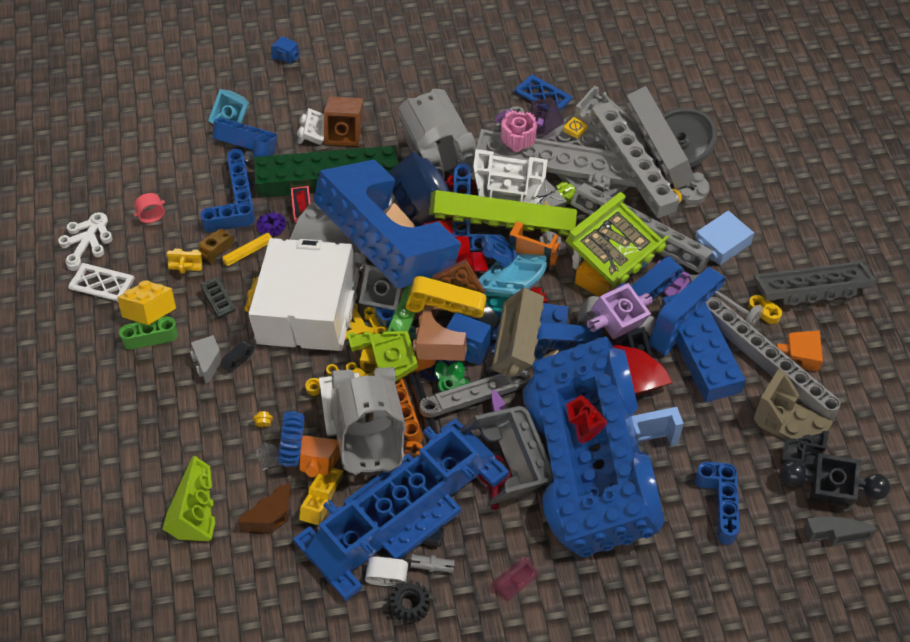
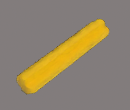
[222,233,272,266]

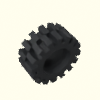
[390,580,430,624]

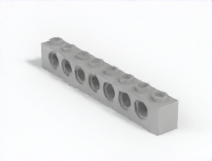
[590,101,679,218]
[570,183,713,273]

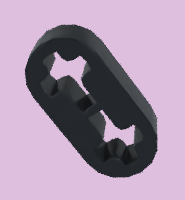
[220,340,254,372]

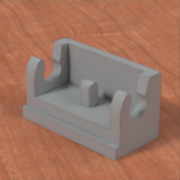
[575,86,607,126]

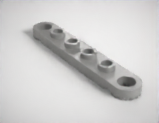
[419,370,530,418]

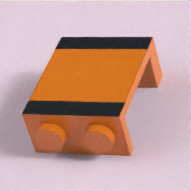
[509,221,560,272]

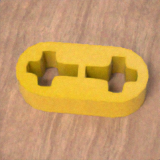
[748,295,782,324]

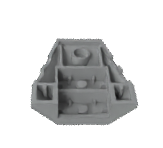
[289,200,364,254]

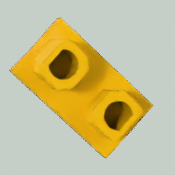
[167,249,203,273]

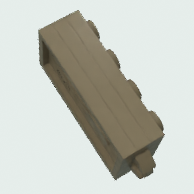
[491,287,544,378]

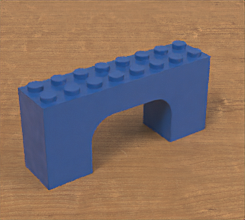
[314,159,461,289]

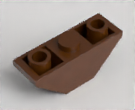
[238,482,292,533]

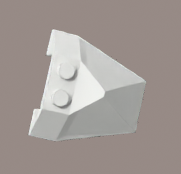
[473,149,548,226]

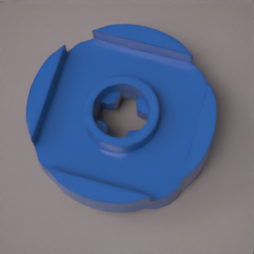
[481,234,517,267]

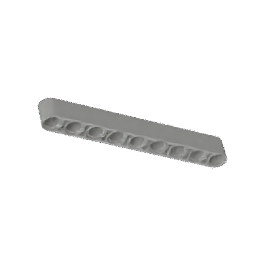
[706,297,840,421]

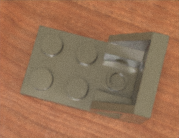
[754,369,833,440]

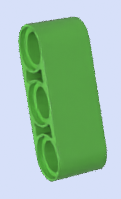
[119,317,178,350]

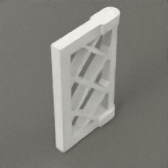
[68,263,135,302]

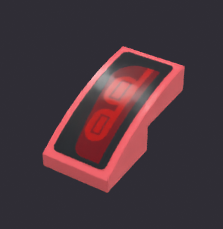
[291,186,311,223]

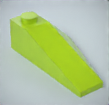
[163,456,215,541]

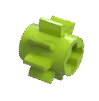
[556,182,576,205]

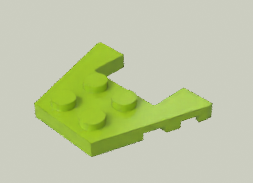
[347,331,418,382]

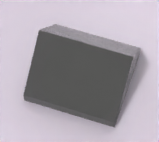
[359,265,401,310]

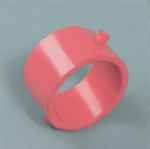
[134,193,165,223]

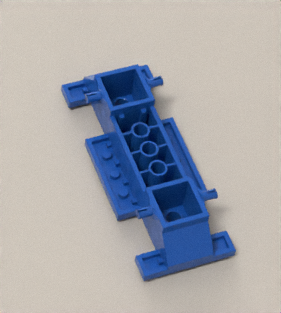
[293,418,509,602]

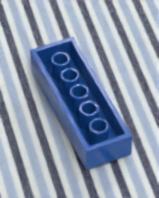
[660,294,746,403]

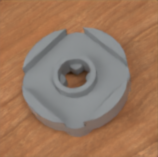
[673,172,710,205]

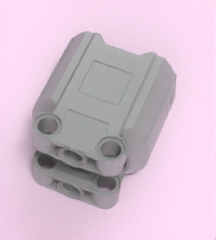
[398,88,476,178]
[330,367,406,475]

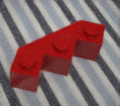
[423,220,488,273]

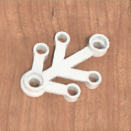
[58,213,113,271]

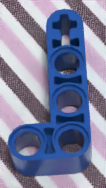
[212,118,278,157]
[616,256,684,300]
[534,322,603,359]
[695,462,740,545]

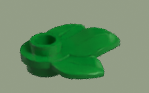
[434,360,470,393]

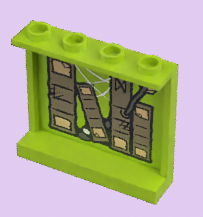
[566,192,669,287]

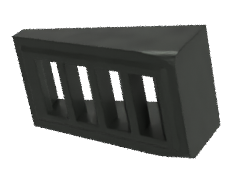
[200,277,236,318]

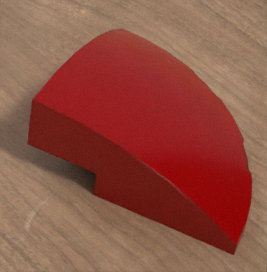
[613,345,672,397]

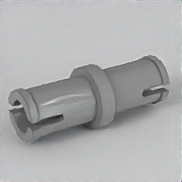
[410,554,455,574]

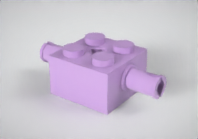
[587,283,652,339]

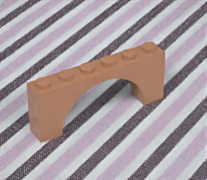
[413,275,477,361]

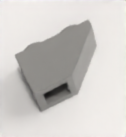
[190,335,222,383]

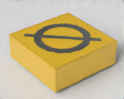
[563,117,588,139]

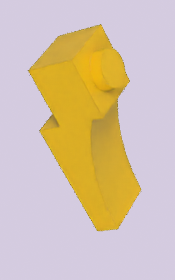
[299,468,343,526]

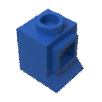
[271,36,299,64]

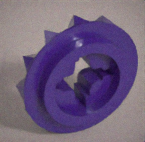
[257,211,286,236]

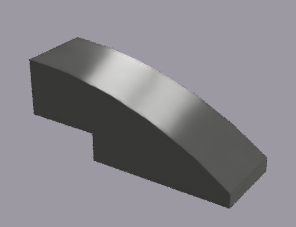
[803,517,876,547]

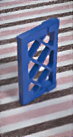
[514,74,573,116]

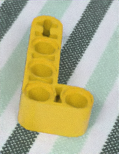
[406,276,487,318]

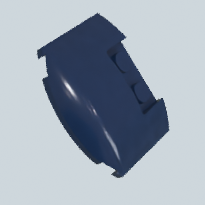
[389,151,449,227]

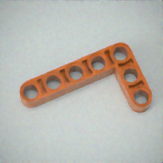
[395,351,437,443]

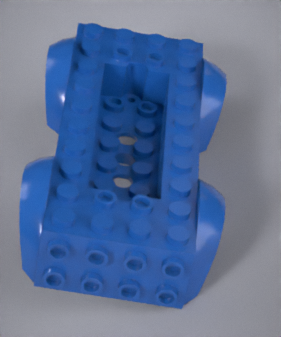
[523,337,665,557]

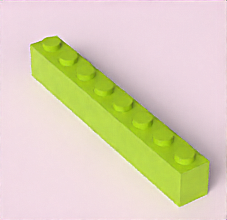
[429,190,577,236]

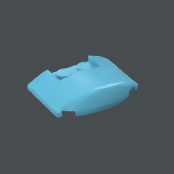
[479,252,547,295]

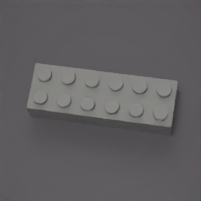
[627,86,695,189]

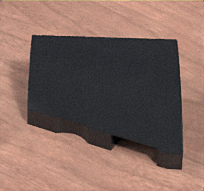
[780,430,829,470]

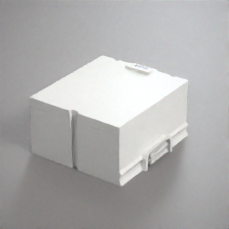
[248,238,359,351]

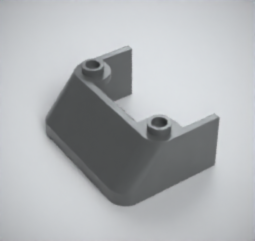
[461,406,553,505]

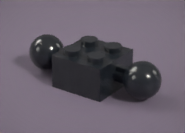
[779,453,890,506]

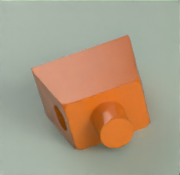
[776,331,823,372]
[300,436,340,477]

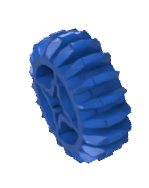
[278,411,304,467]

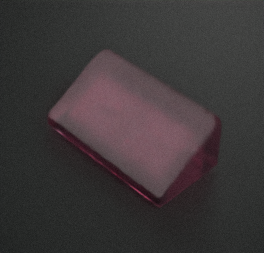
[491,557,539,601]

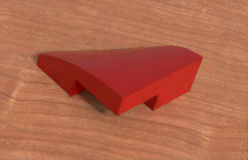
[566,395,607,444]

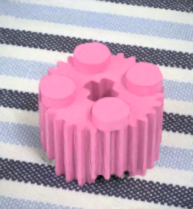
[501,110,537,152]

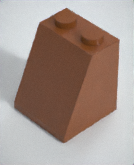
[324,97,364,146]

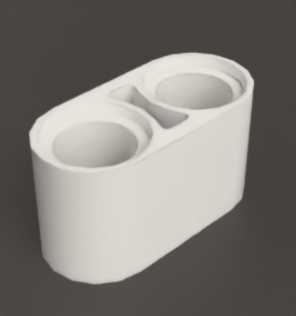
[365,557,408,587]

